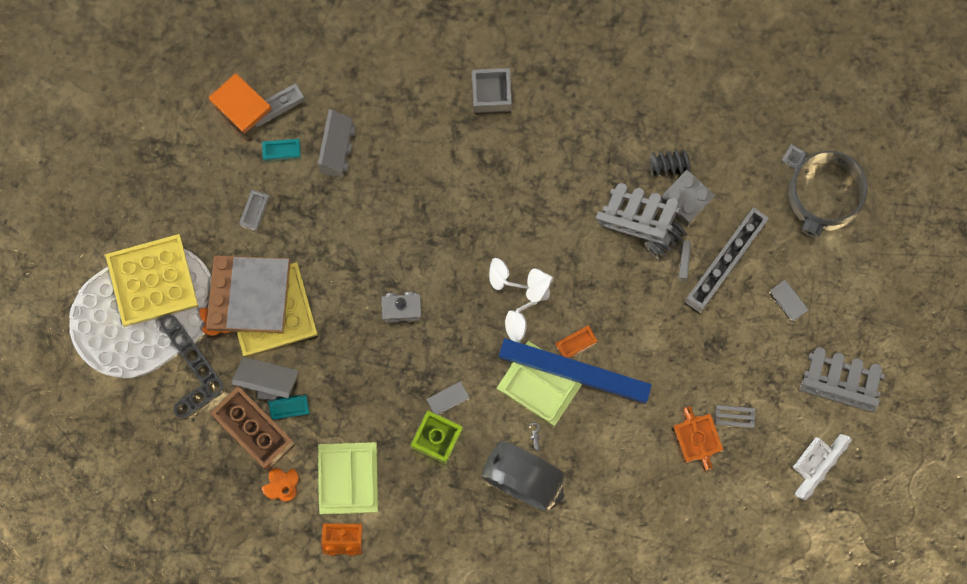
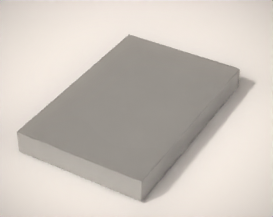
[232,357,299,398]

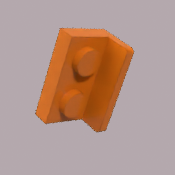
[322,523,363,556]

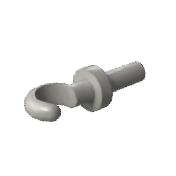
[529,422,540,452]

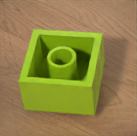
[411,410,463,465]

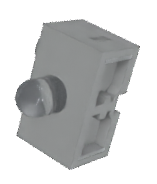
[381,292,422,323]

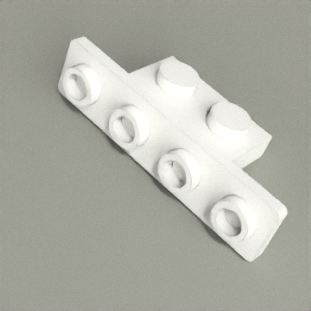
[793,434,852,500]

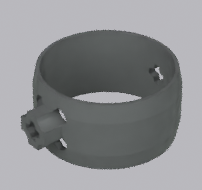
[788,151,868,238]
[481,441,566,511]

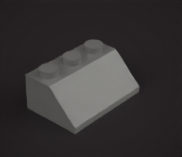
[318,109,356,177]

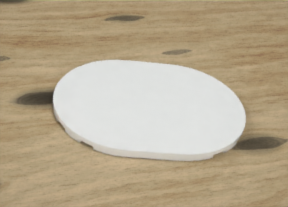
[69,249,212,378]

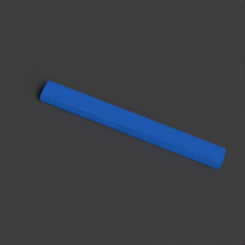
[498,338,652,404]

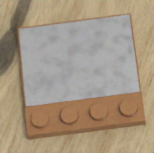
[206,256,291,334]

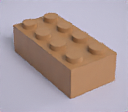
[210,386,294,471]

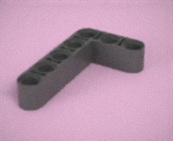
[161,315,224,419]

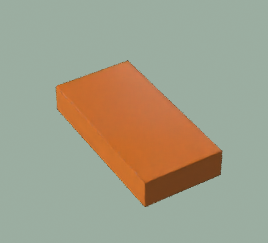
[555,325,598,358]

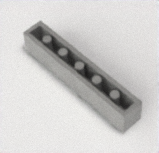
[685,207,769,314]

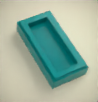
[262,139,301,161]
[268,394,310,420]

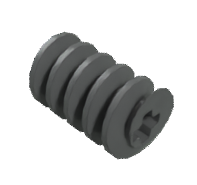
[650,149,690,177]
[645,220,688,260]

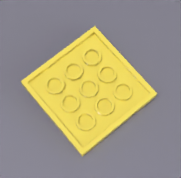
[105,234,199,327]
[237,262,318,357]

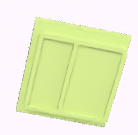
[496,341,582,426]
[318,442,378,514]

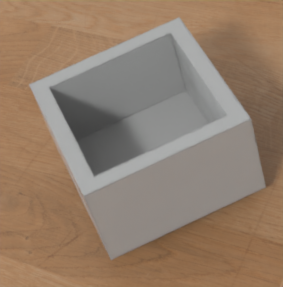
[472,68,512,113]
[661,170,715,227]

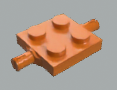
[673,406,723,471]

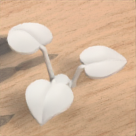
[489,258,554,343]

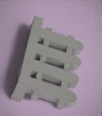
[596,183,681,246]
[799,347,885,412]

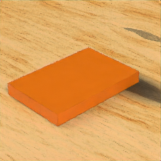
[208,73,272,134]

